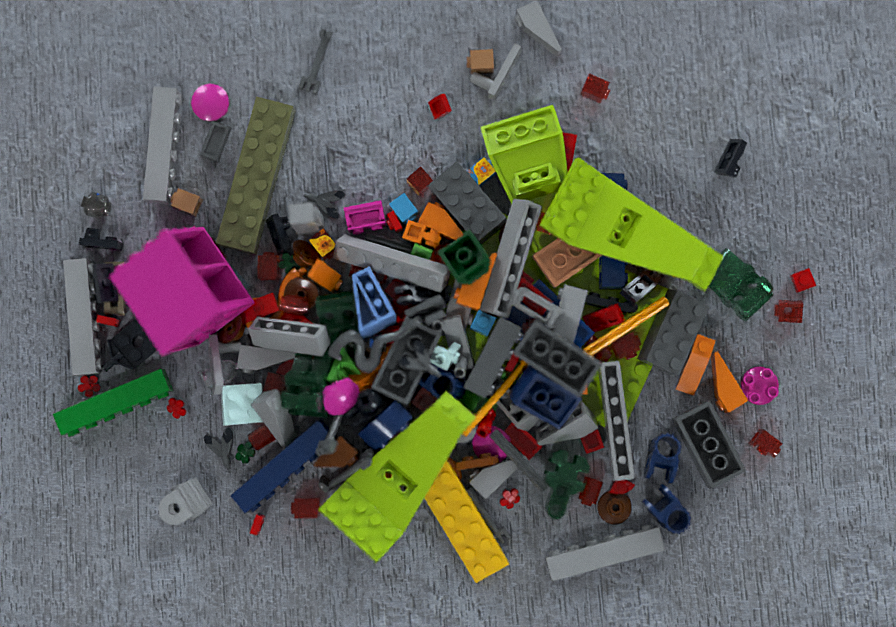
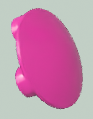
[191,84,229,121]
[741,367,779,405]
[323,378,359,415]
[472,426,511,462]

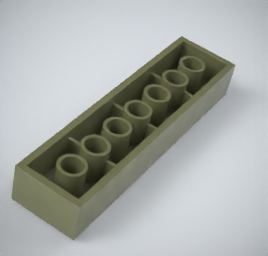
[216,96,296,256]

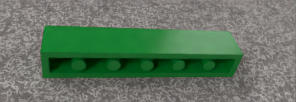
[53,369,174,437]

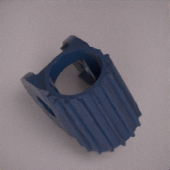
[419,358,467,402]
[644,433,682,484]
[641,483,692,534]

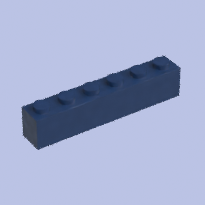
[599,173,628,290]
[230,419,336,514]

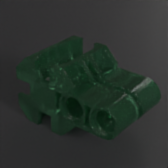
[708,248,774,322]
[316,290,366,362]
[281,349,335,418]
[543,449,590,520]

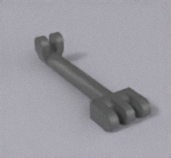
[298,28,333,95]
[316,404,356,456]
[318,448,374,493]
[466,485,512,544]

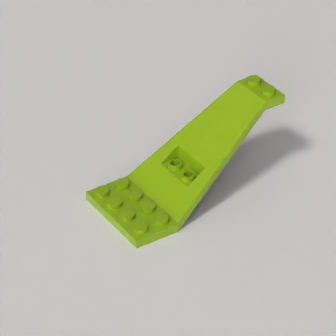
[480,105,583,283]
[539,158,723,291]
[318,391,476,563]

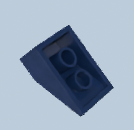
[508,365,582,430]

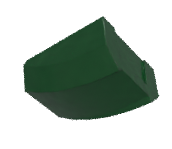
[438,229,491,285]

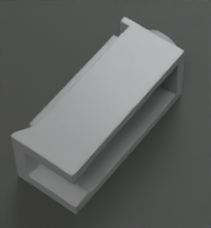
[511,287,565,328]

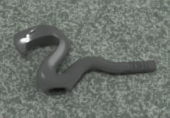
[328,317,422,373]

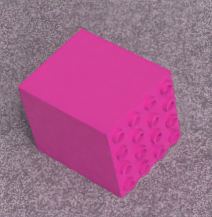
[109,226,255,356]

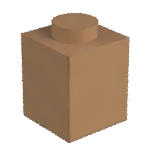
[466,49,494,74]
[171,188,203,217]

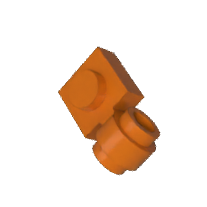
[402,220,441,248]

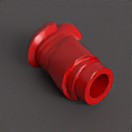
[476,407,496,438]

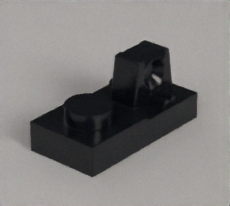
[714,139,747,178]
[265,213,291,256]
[79,228,123,251]
[92,263,119,303]

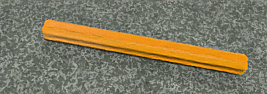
[583,297,669,355]

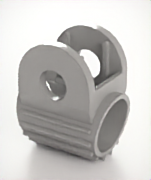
[159,478,213,525]

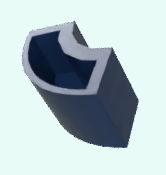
[358,400,412,450]

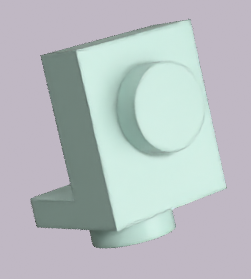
[431,342,461,370]

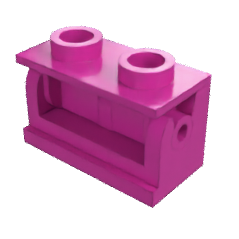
[344,200,386,235]

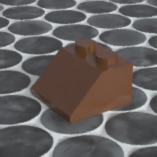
[313,436,360,467]

